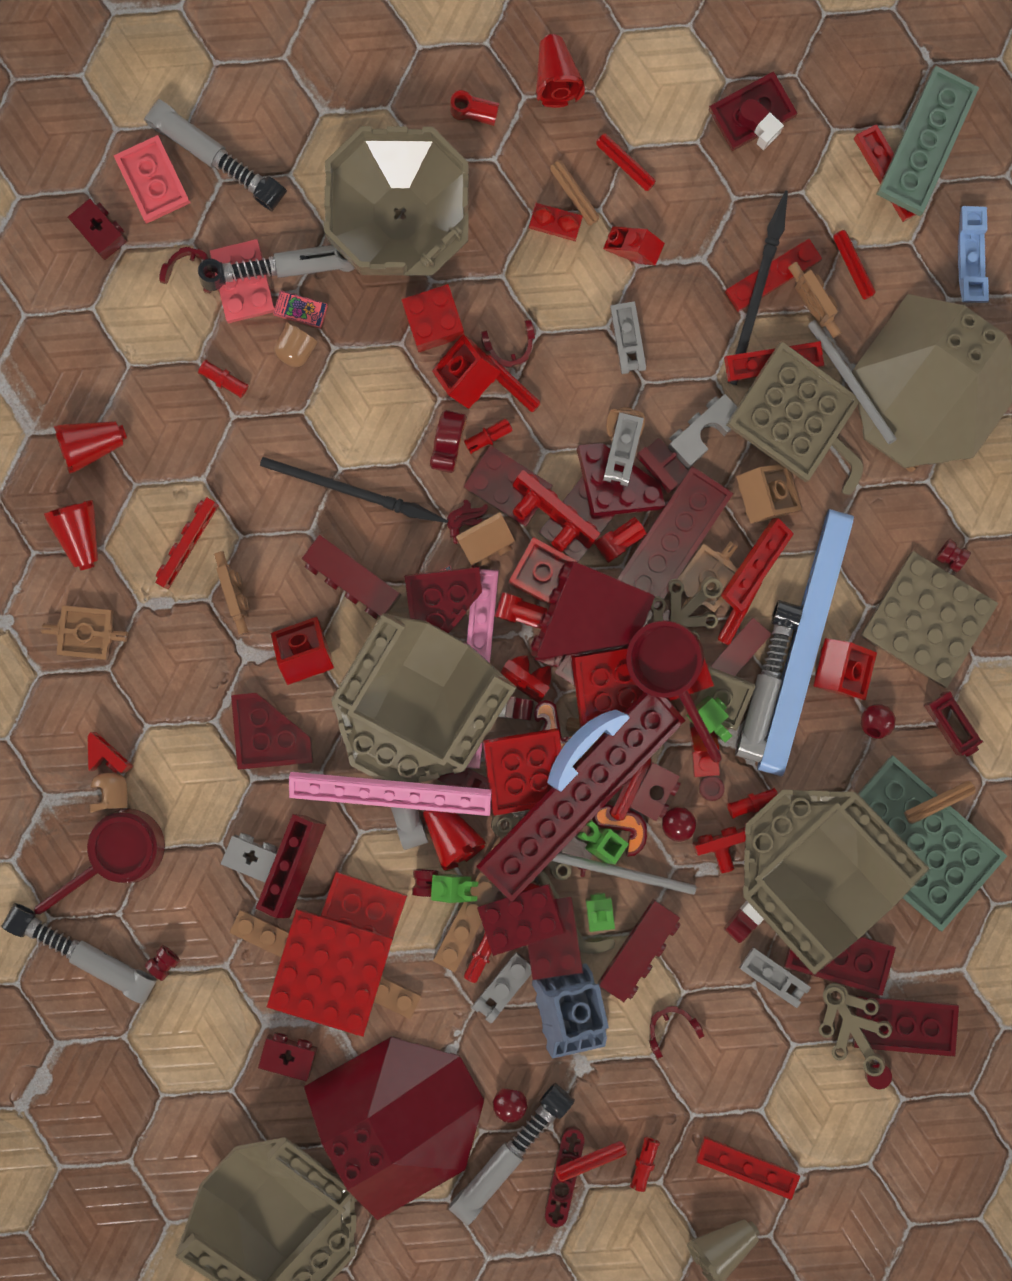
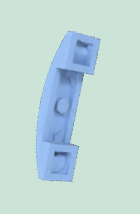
[958,206,989,303]
[547,710,630,792]

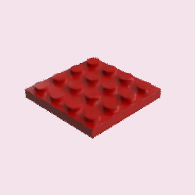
[266,909,393,1037]

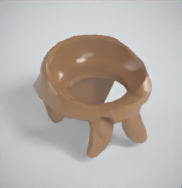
[606,407,645,441]

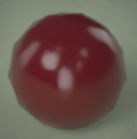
[860,704,896,739]
[662,807,696,842]
[493,1089,528,1123]

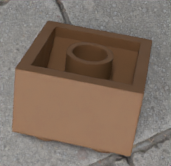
[736,464,802,524]
[456,512,515,568]

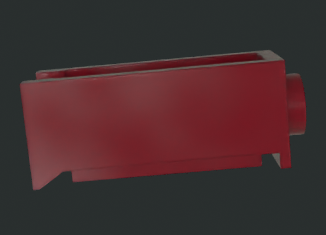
[924,691,983,757]

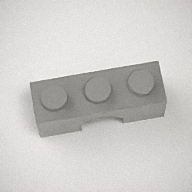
[668,394,737,469]

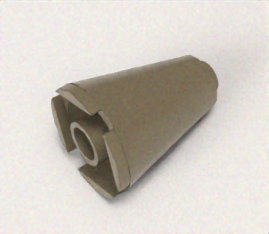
[687,1219,760,1281]

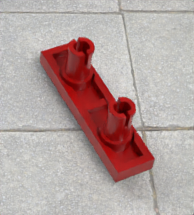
[512,470,601,552]
[692,822,747,873]

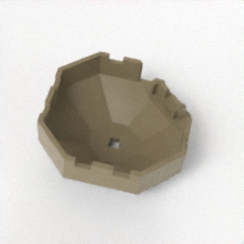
[324,126,469,276]

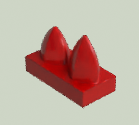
[529,203,583,242]
[500,655,552,703]

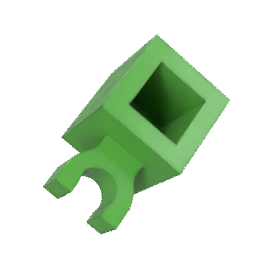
[686,696,732,742]
[577,821,629,864]
[431,874,478,903]
[585,893,615,932]

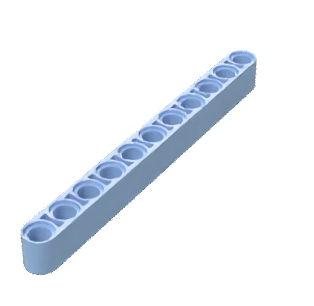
[757,509,854,777]

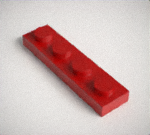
[853,124,926,222]
[725,239,822,312]
[724,341,825,382]
[155,497,219,590]
[720,518,794,611]
[696,1136,800,1200]

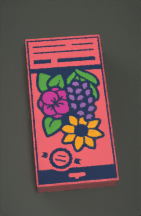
[273,291,328,329]

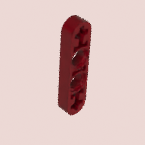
[545,1127,584,1228]

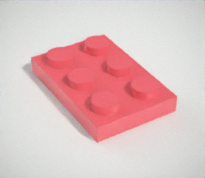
[114,135,190,224]
[210,239,275,323]

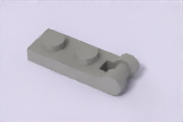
[610,301,646,374]
[603,412,644,486]
[739,947,811,1008]
[471,952,532,1024]

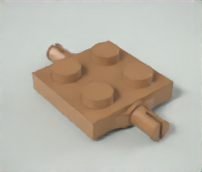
[788,262,842,339]
[674,542,738,613]
[214,551,250,635]
[41,605,128,660]

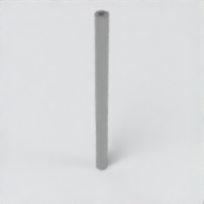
[808,320,897,444]
[552,852,696,895]

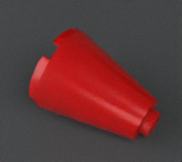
[536,34,585,108]
[54,421,127,474]
[44,500,98,571]
[423,810,486,872]

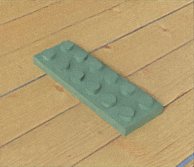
[876,66,979,216]

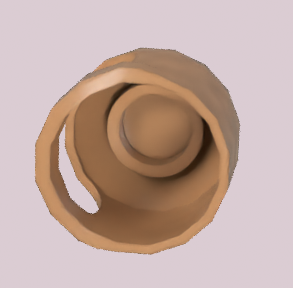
[274,322,318,367]
[89,773,128,813]

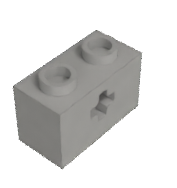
[221,833,278,882]

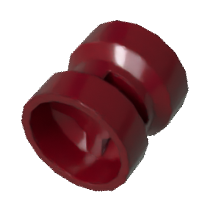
[936,539,971,573]
[412,869,438,897]
[144,945,181,981]

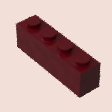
[302,535,401,619]
[256,814,326,918]
[598,899,681,1002]

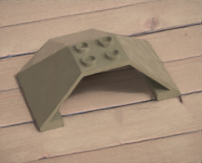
[852,294,1012,468]
[331,613,516,783]
[743,789,930,975]
[176,1137,357,1281]

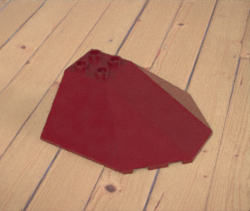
[304,1036,485,1221]

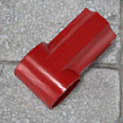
[450,90,499,126]
[594,517,647,563]
[495,593,547,629]

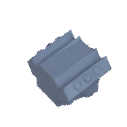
[532,963,609,1059]

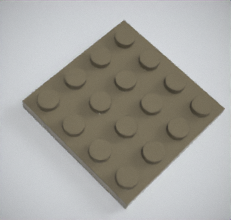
[726,342,859,482]
[860,551,999,688]

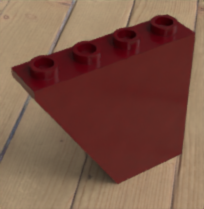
[530,561,655,658]

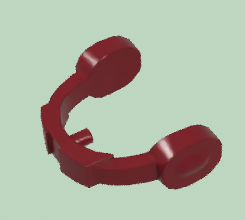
[159,247,215,294]
[481,319,535,368]
[648,1006,704,1059]

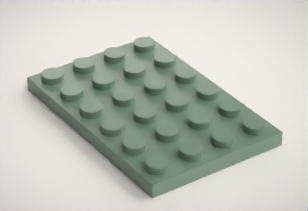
[858,756,1007,932]

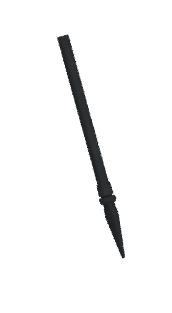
[727,190,788,385]
[260,457,448,523]

